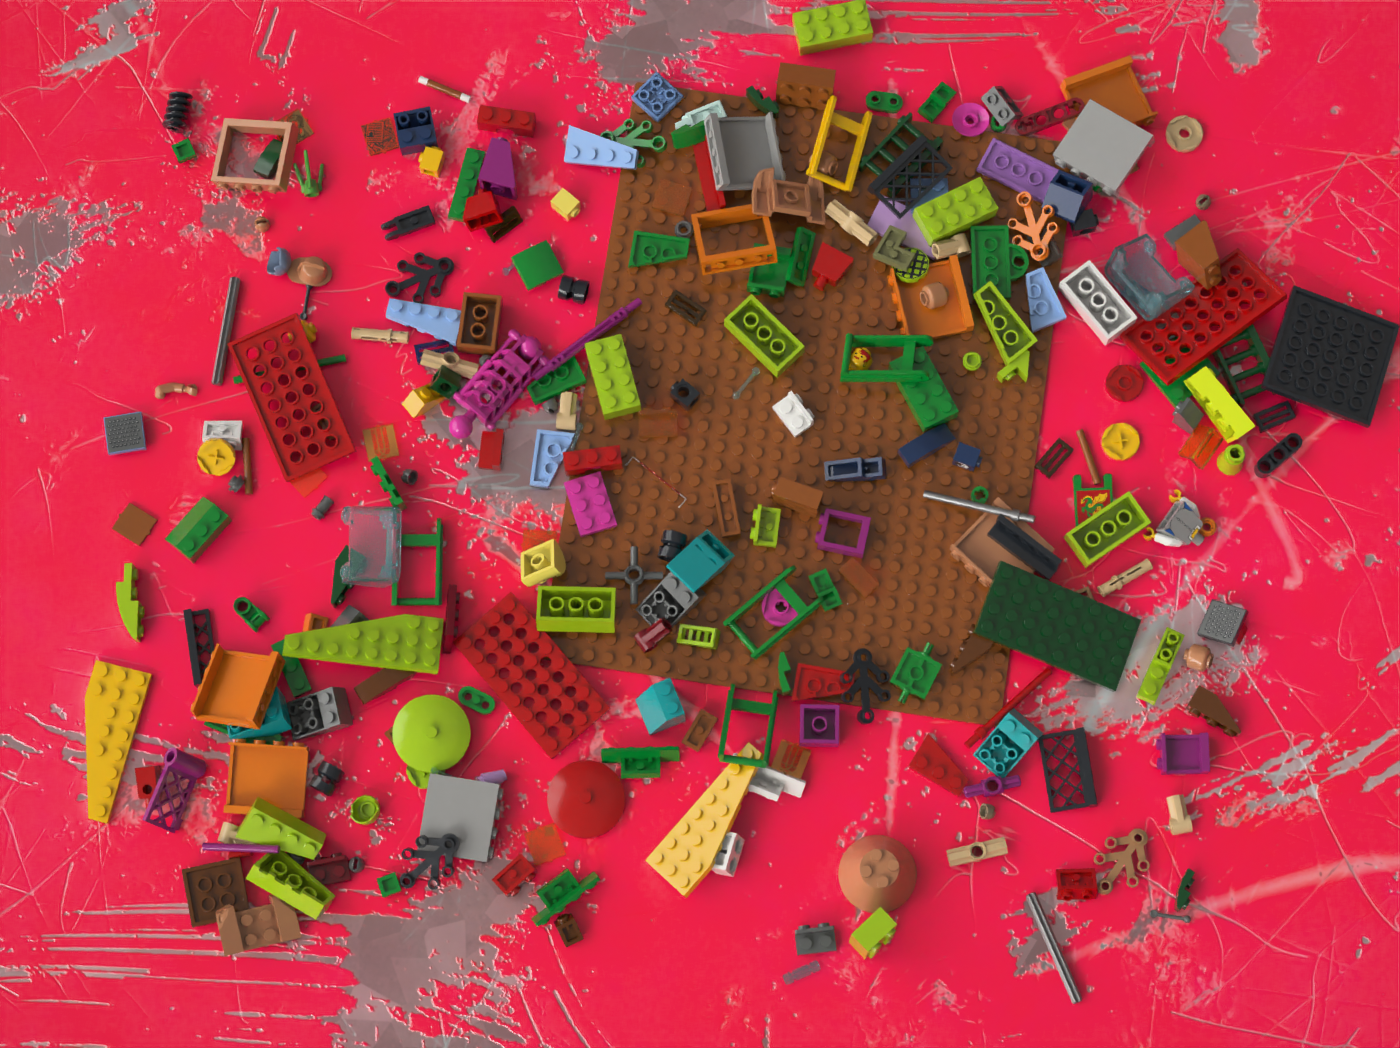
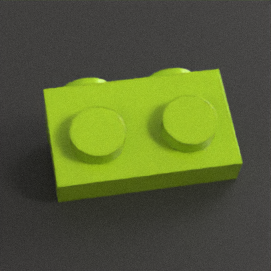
[750,504,781,548]

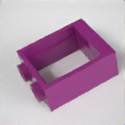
[815,508,871,558]

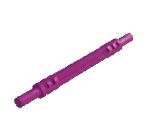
[532,298,642,381]

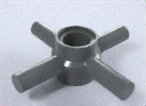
[605,546,663,605]

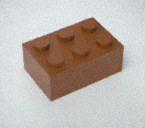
[776,62,836,110]
[457,292,503,356]

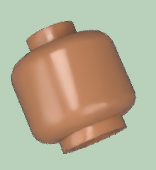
[809,150,838,176]
[920,282,949,309]
[1183,644,1214,672]

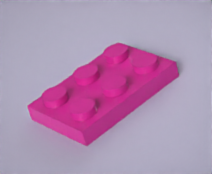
[564,471,617,537]

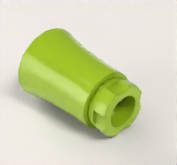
[1217,444,1245,475]

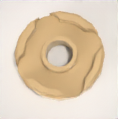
[1165,115,1203,153]

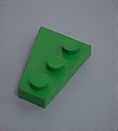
[370,456,407,511]

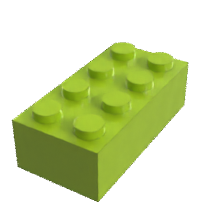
[792,0,873,55]
[912,177,998,247]
[724,294,805,378]
[584,334,641,420]
[1063,491,1151,569]
[536,586,616,633]
[849,907,897,959]

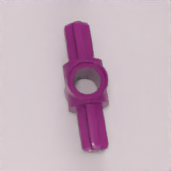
[963,775,1021,798]

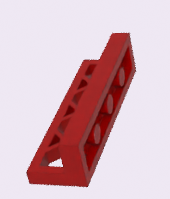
[692,135,726,211]

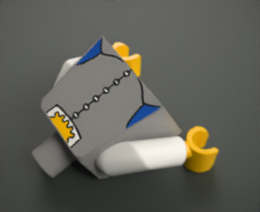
[1143,489,1204,547]

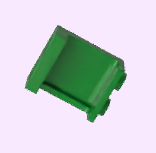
[747,243,791,298]

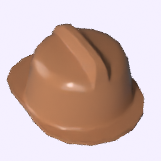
[287,256,332,287]

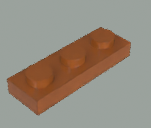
[712,478,741,538]

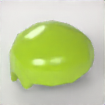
[350,795,380,825]

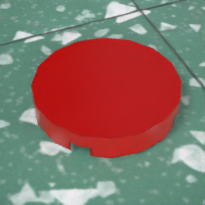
[1105,364,1144,402]

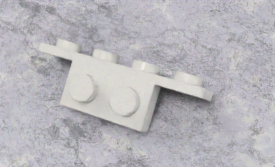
[733,753,806,801]

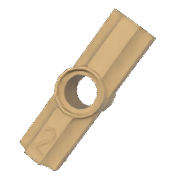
[825,199,878,247]
[420,349,479,379]
[946,837,1008,867]

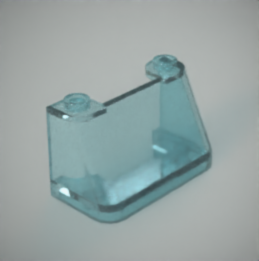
[1104,234,1195,321]
[340,506,402,588]

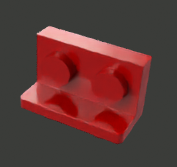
[1055,868,1097,901]

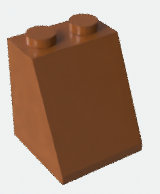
[1175,220,1222,290]

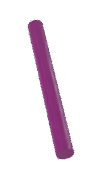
[202,843,280,853]

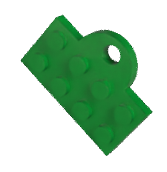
[970,225,1029,300]

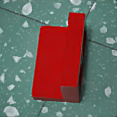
[478,428,505,470]

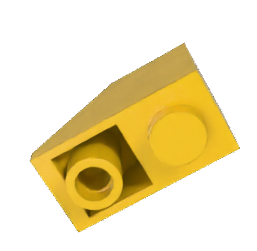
[402,383,446,418]

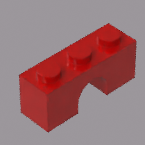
[477,105,536,138]
[563,445,623,476]

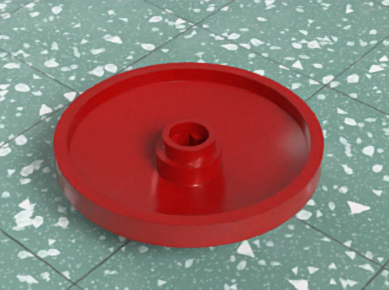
[547,760,625,839]

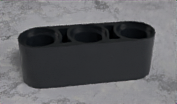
[1254,433,1302,478]

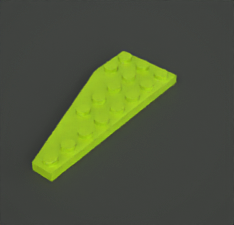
[282,614,444,674]

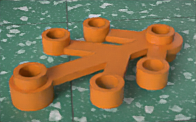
[1007,191,1060,261]

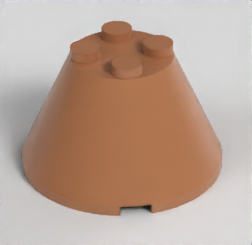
[838,835,917,913]

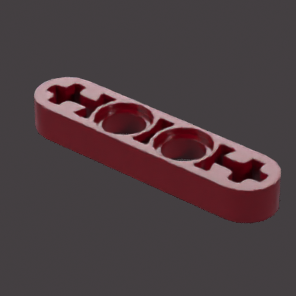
[1015,97,1085,136]

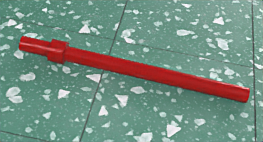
[964,667,1052,749]

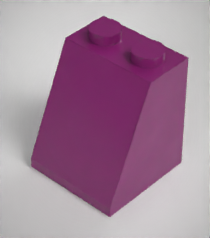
[478,137,518,201]

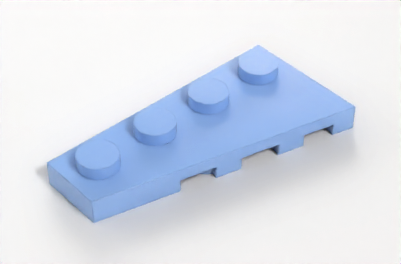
[564,125,639,170]
[386,298,461,346]

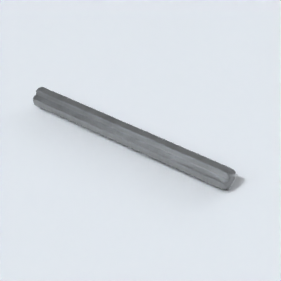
[211,277,240,386]
[1026,892,1082,1004]

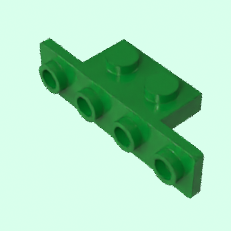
[601,746,680,779]
[531,868,600,927]

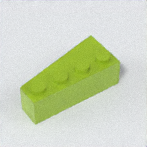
[973,281,1038,366]
[235,797,326,860]

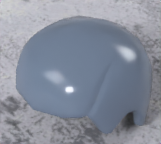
[267,247,291,276]

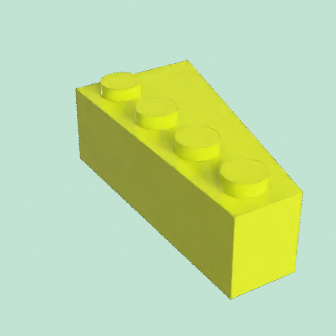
[1183,366,1255,443]

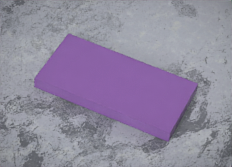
[976,138,1059,204]

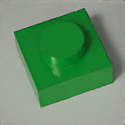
[172,138,197,164]
[377,872,402,898]

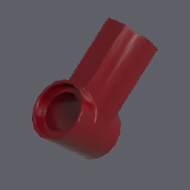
[633,617,673,654]

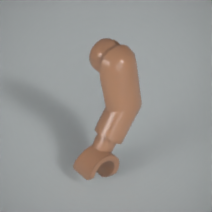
[155,382,197,399]

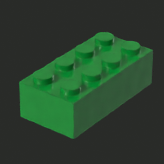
[888,346,959,434]

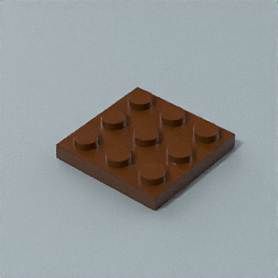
[182,857,250,928]

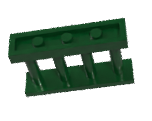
[859,112,943,198]
[1211,324,1276,409]

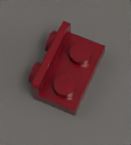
[307,853,351,886]

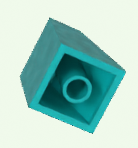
[635,678,686,735]

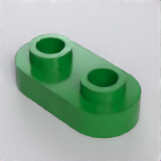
[866,91,903,114]
[458,686,495,715]

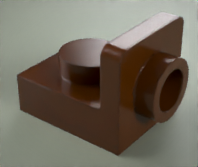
[554,913,584,947]

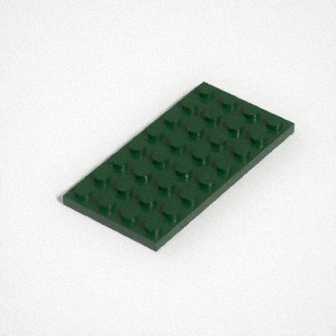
[973,561,1141,692]

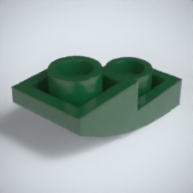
[746,85,780,119]
[253,139,283,179]
[1174,868,1195,912]

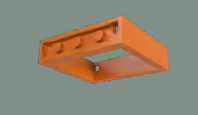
[691,204,778,275]

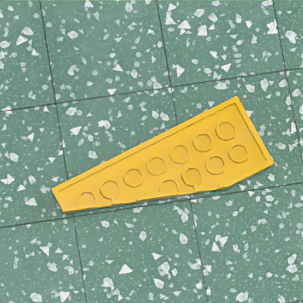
[85,660,153,824]
[645,742,764,898]

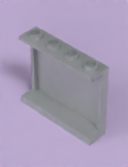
[1053,99,1155,197]
[704,112,786,191]
[417,773,504,862]

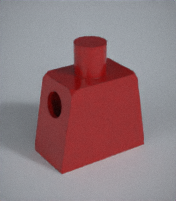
[463,189,503,232]
[812,242,854,291]
[135,765,162,809]

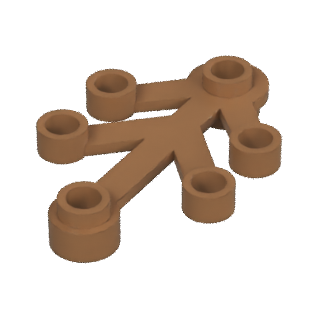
[1093,829,1150,895]

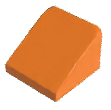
[302,613,329,632]

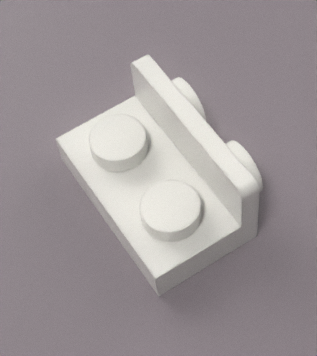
[772,391,814,438]
[202,421,243,450]

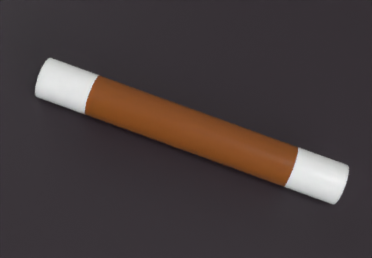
[418,76,471,103]

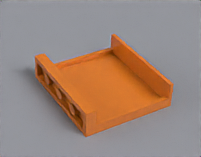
[1060,55,1158,126]
[887,255,974,339]
[191,644,285,729]
[223,739,309,818]

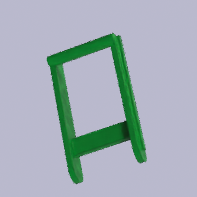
[840,333,934,382]
[391,518,443,606]
[723,565,824,660]
[718,684,778,768]

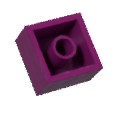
[799,704,840,747]

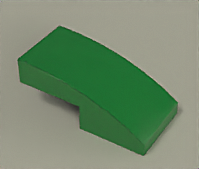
[918,81,957,123]
[671,119,706,149]
[808,568,843,611]
[778,651,791,696]

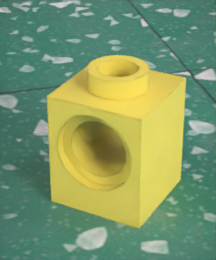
[550,188,581,221]

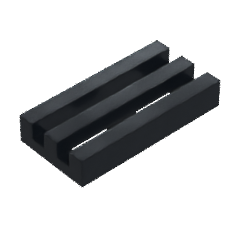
[1253,400,1296,433]

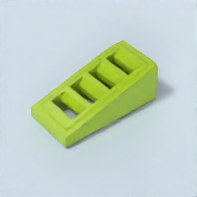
[677,624,720,650]

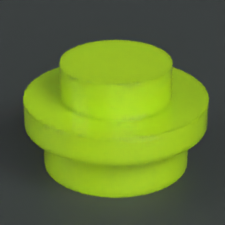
[963,352,982,371]

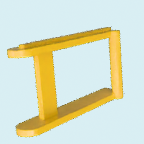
[806,95,872,192]

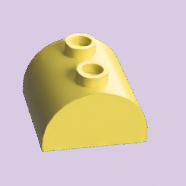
[521,539,566,587]

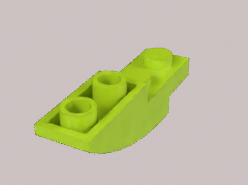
[116,563,145,642]
[1136,627,1185,705]

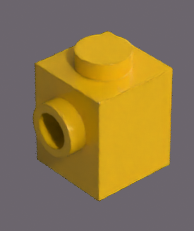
[418,146,445,178]

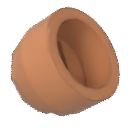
[254,216,270,232]

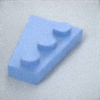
[1025,267,1067,333]
[530,429,575,488]

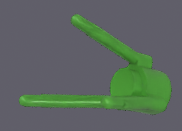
[293,150,324,197]

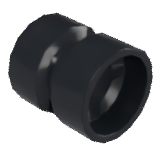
[558,275,590,305]
[657,530,687,562]
[309,761,345,797]

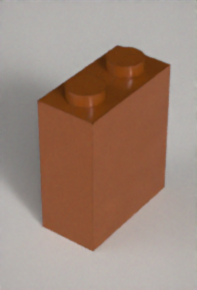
[771,477,824,518]

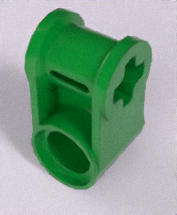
[233,597,270,633]

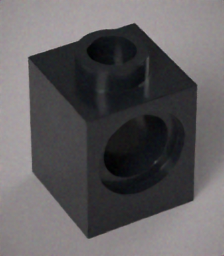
[1069,209,1099,237]
[670,379,700,412]

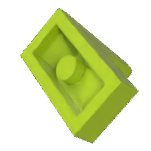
[996,350,1029,383]

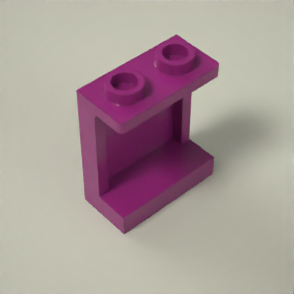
[1156,732,1210,775]

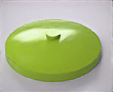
[392,695,471,773]

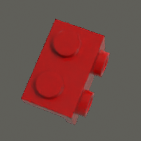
[492,853,537,897]

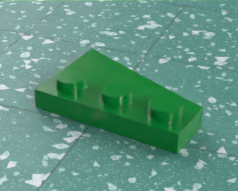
[628,230,690,268]
[527,356,587,406]

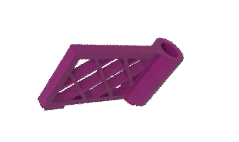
[142,747,206,833]

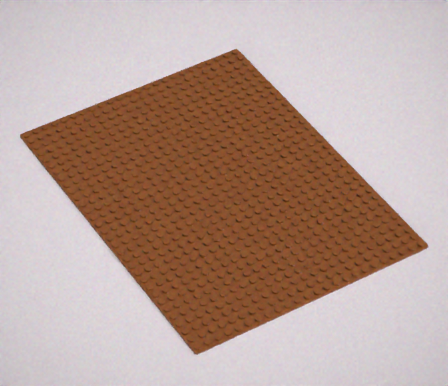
[543,82,1073,727]

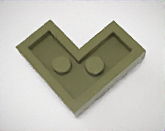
[873,225,915,272]

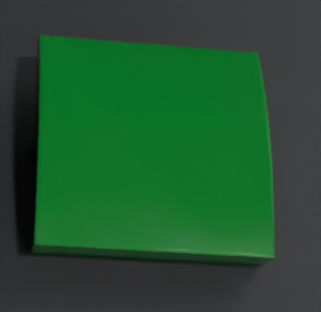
[511,240,564,291]

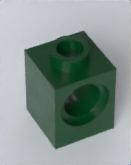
[430,365,461,399]

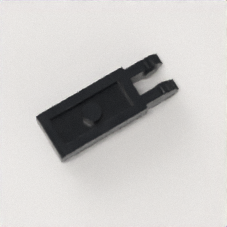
[381,205,436,241]

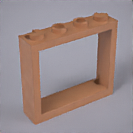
[211,118,299,194]

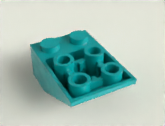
[666,529,735,593]
[227,686,292,739]
[973,708,1043,778]

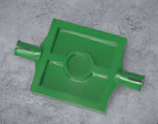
[890,642,942,704]

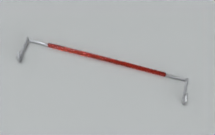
[625,457,687,508]

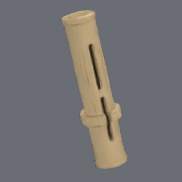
[351,327,409,344]
[1097,558,1153,597]

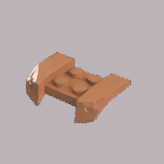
[752,167,826,225]
[216,894,302,956]

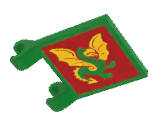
[1072,474,1113,527]

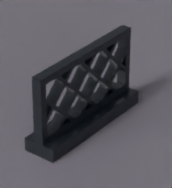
[867,135,953,220]
[1039,727,1098,813]

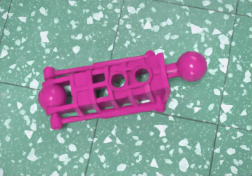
[449,329,550,439]

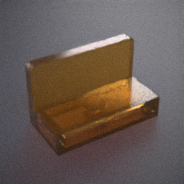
[1178,424,1224,470]

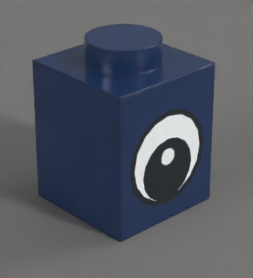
[952,442,983,472]

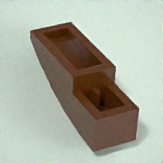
[354,668,417,705]

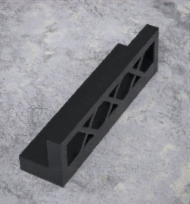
[987,514,1062,581]
[183,609,215,688]

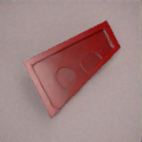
[791,663,855,702]
[908,733,968,797]

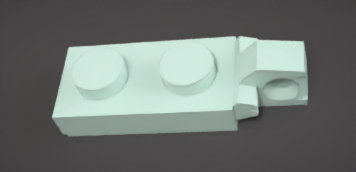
[675,100,727,129]

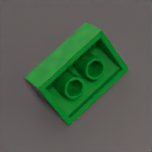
[165,497,232,564]

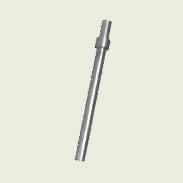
[923,490,1036,523]

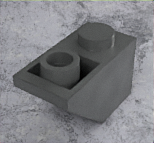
[1172,397,1204,434]

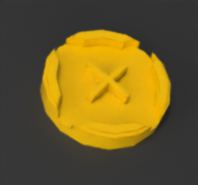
[1101,423,1140,461]
[197,438,236,476]

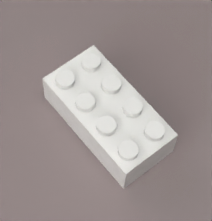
[1058,260,1137,346]

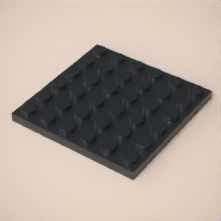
[1261,285,1400,428]

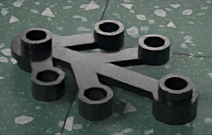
[385,252,454,304]
[840,648,891,724]
[400,833,460,890]

